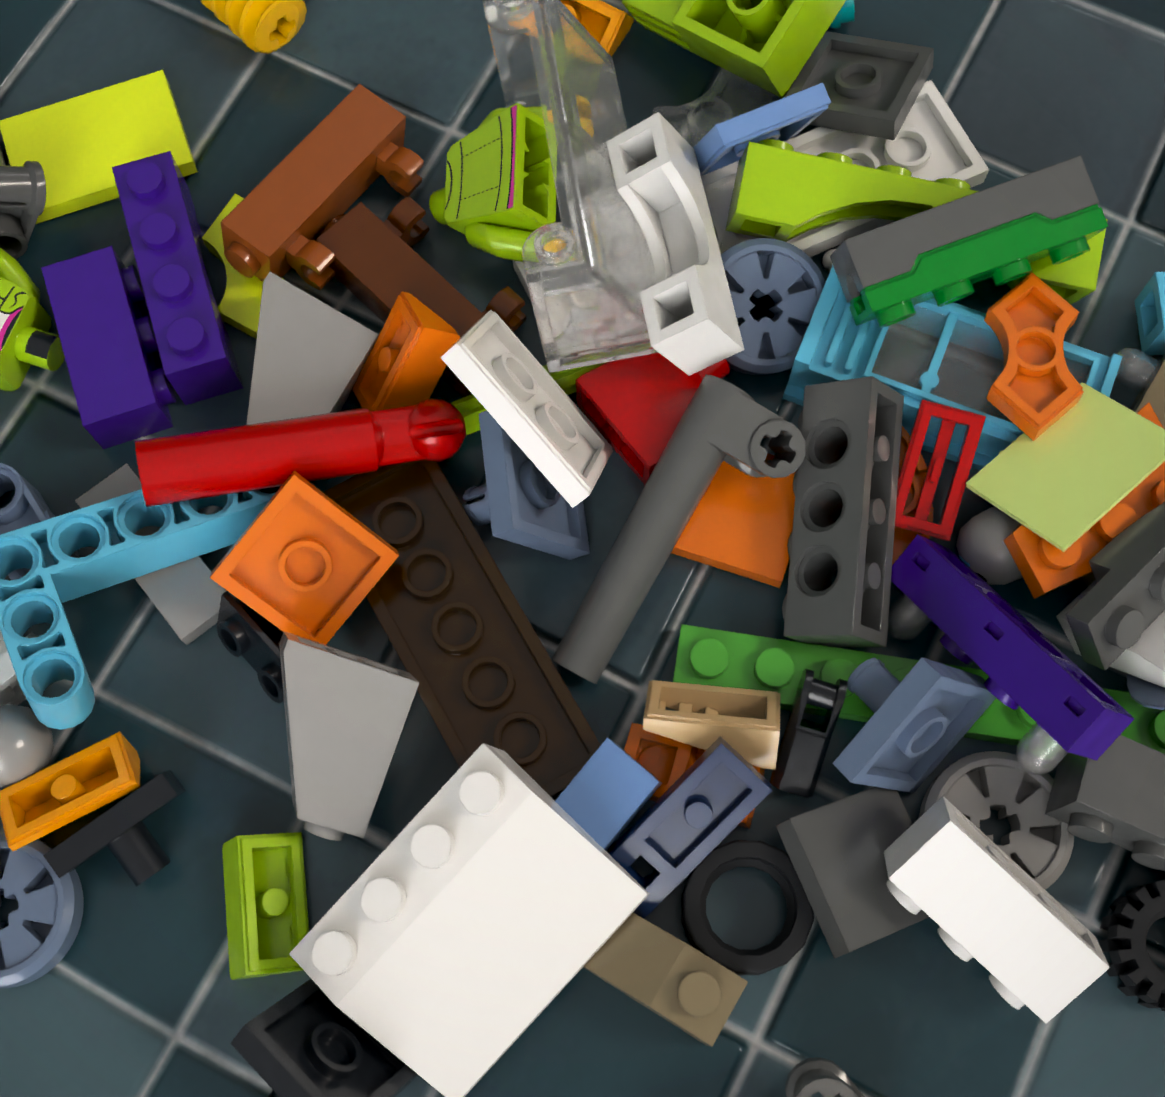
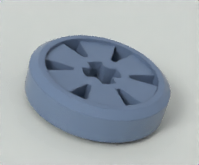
[721,238,826,375]
[0,834,84,988]

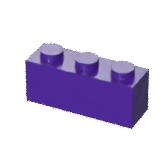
[41,246,176,450]

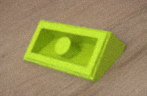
[222,832,309,980]

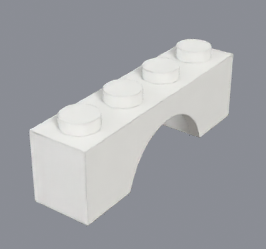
[606,112,745,376]

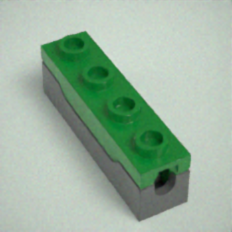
[830,155,1109,328]

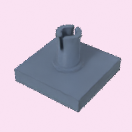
[463,410,590,560]
[833,657,996,793]

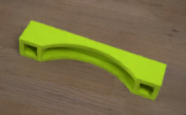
[725,139,1108,304]

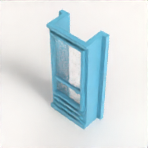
[782,265,1123,471]

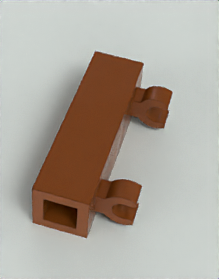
[221,83,424,291]

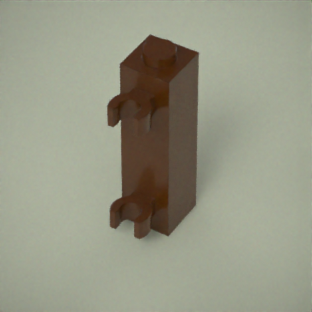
[316,196,527,397]

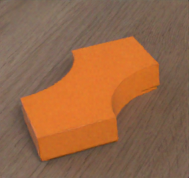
[984,273,1084,441]

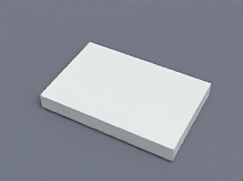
[440,310,613,508]

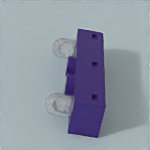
[888,534,1135,774]

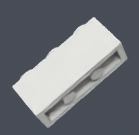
[884,796,1110,1024]

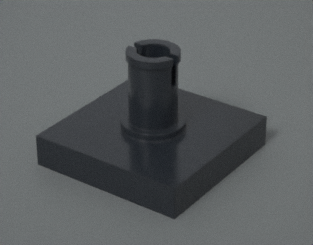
[231,979,417,1097]

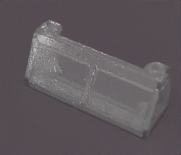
[483,0,659,373]

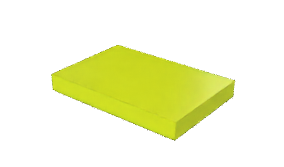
[0,70,198,224]

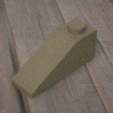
[583,913,748,1047]

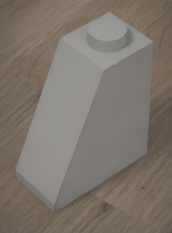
[246,272,379,425]
[279,631,419,841]

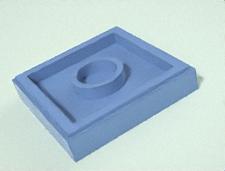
[693,82,831,176]

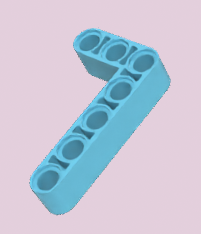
[0,486,281,730]

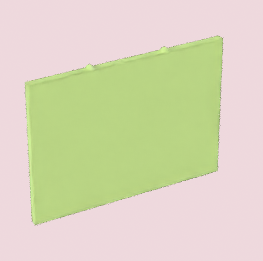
[965,382,1165,552]

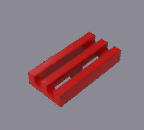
[895,399,986,541]

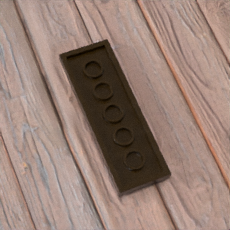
[323,460,601,799]

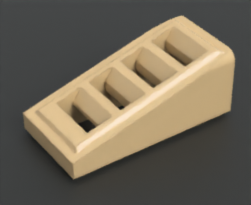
[643,680,780,770]

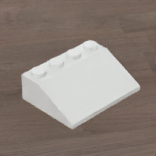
[289,743,649,1097]

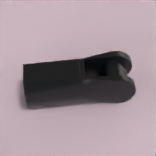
[770,669,848,798]

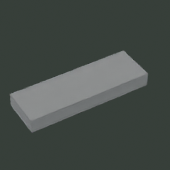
[75,463,226,645]

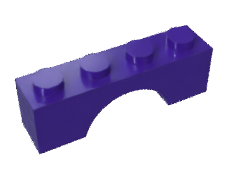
[112,151,243,405]

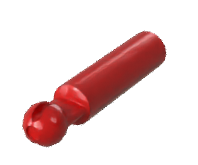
[135,399,466,507]

